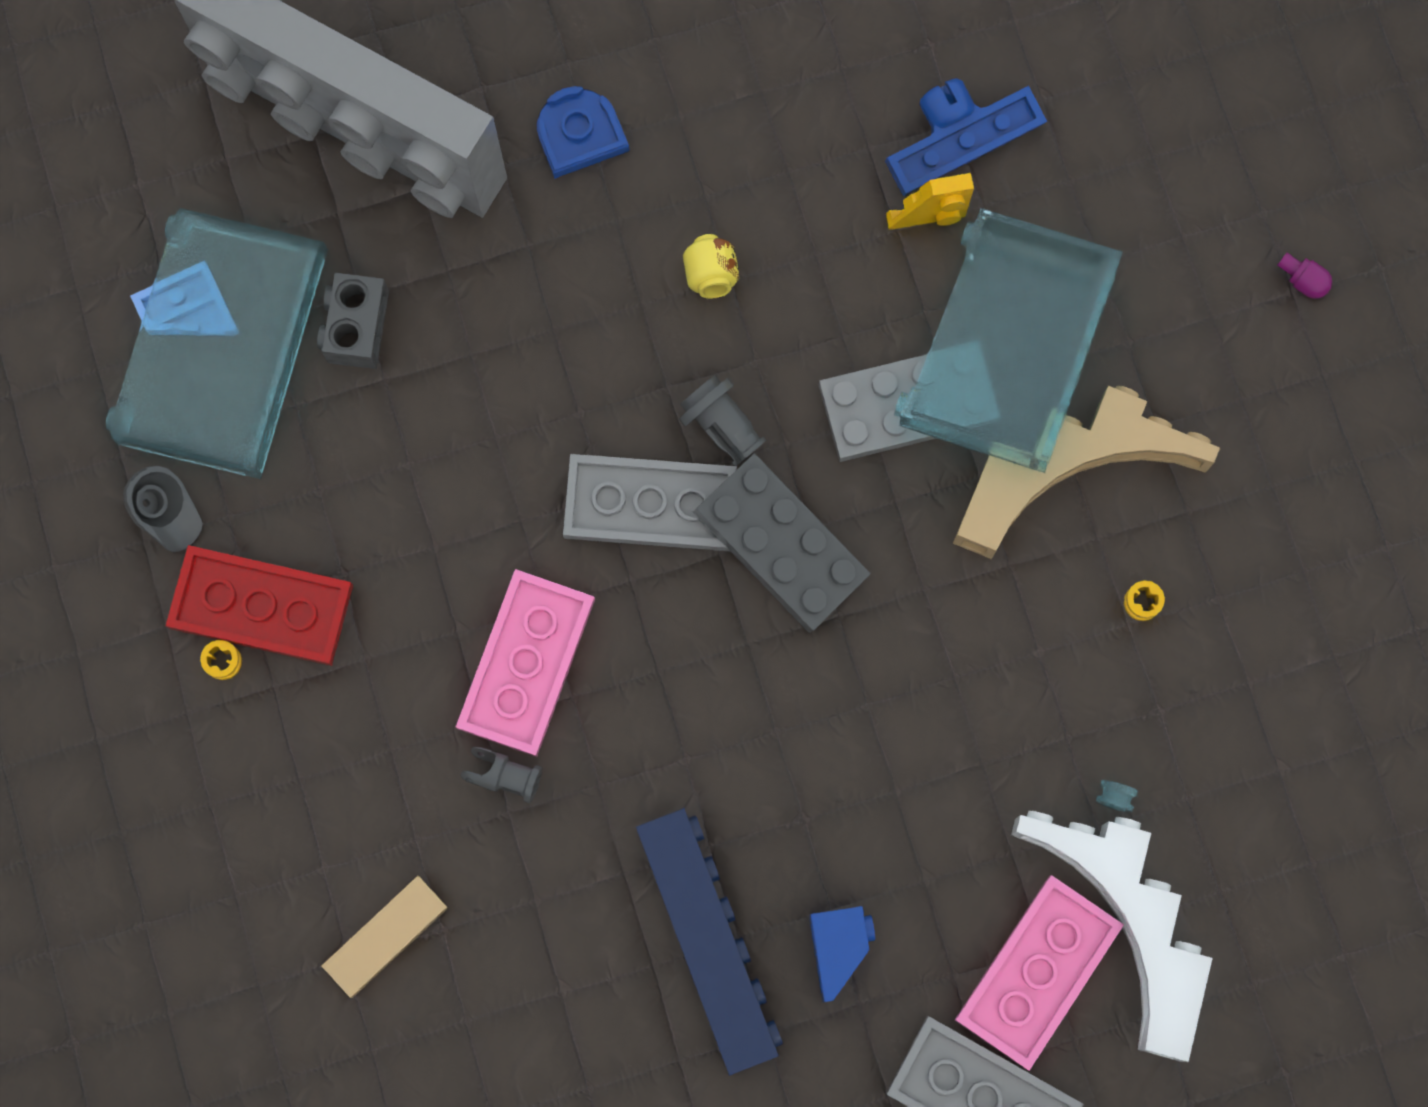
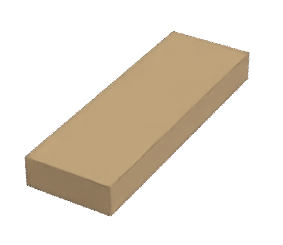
[322,876,448,998]

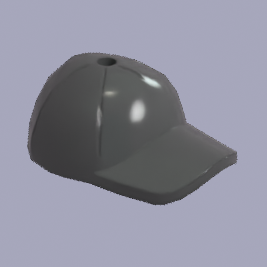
[123,465,203,553]

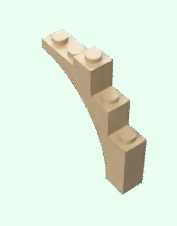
[953,386,1220,559]

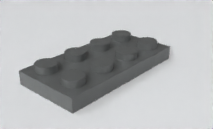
[693,453,871,633]

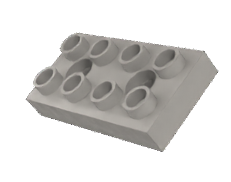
[174,0,507,218]

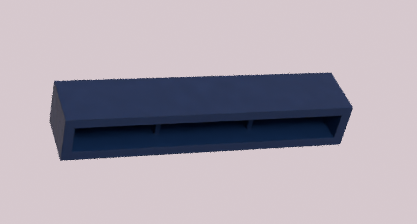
[636,808,783,1076]

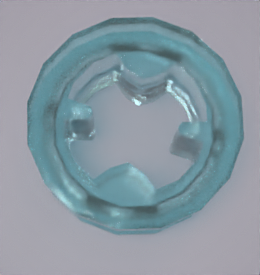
[1095,780,1138,813]

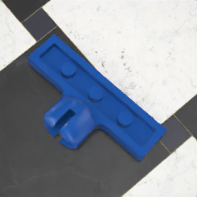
[885,78,1047,197]

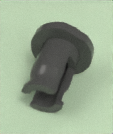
[679,375,767,466]

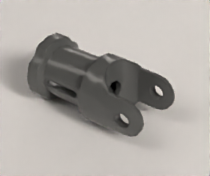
[460,747,543,803]

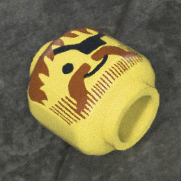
[683,234,739,299]

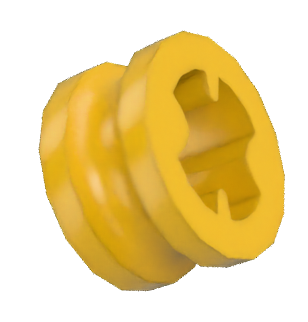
[1124,580,1165,621]
[200,640,242,680]

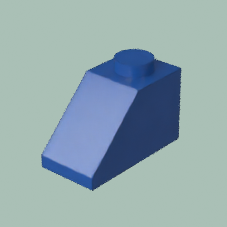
[809,906,875,1003]

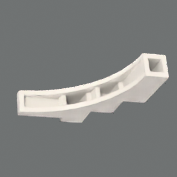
[1011,811,1212,1062]

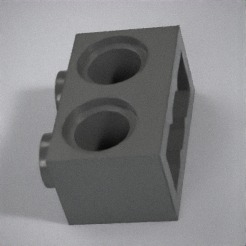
[317,273,389,369]

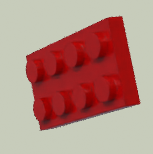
[165,545,353,666]

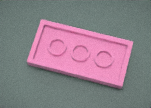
[456,569,595,757]
[954,875,1124,1071]

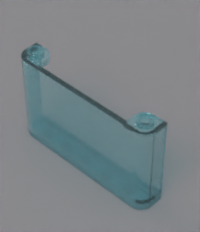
[106,208,328,479]
[894,208,1123,474]

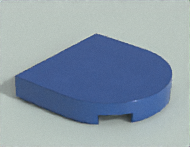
[537,86,630,179]

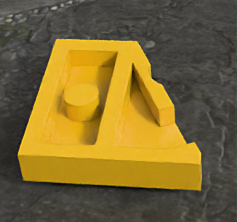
[886,173,974,230]

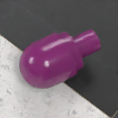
[1277,252,1332,299]

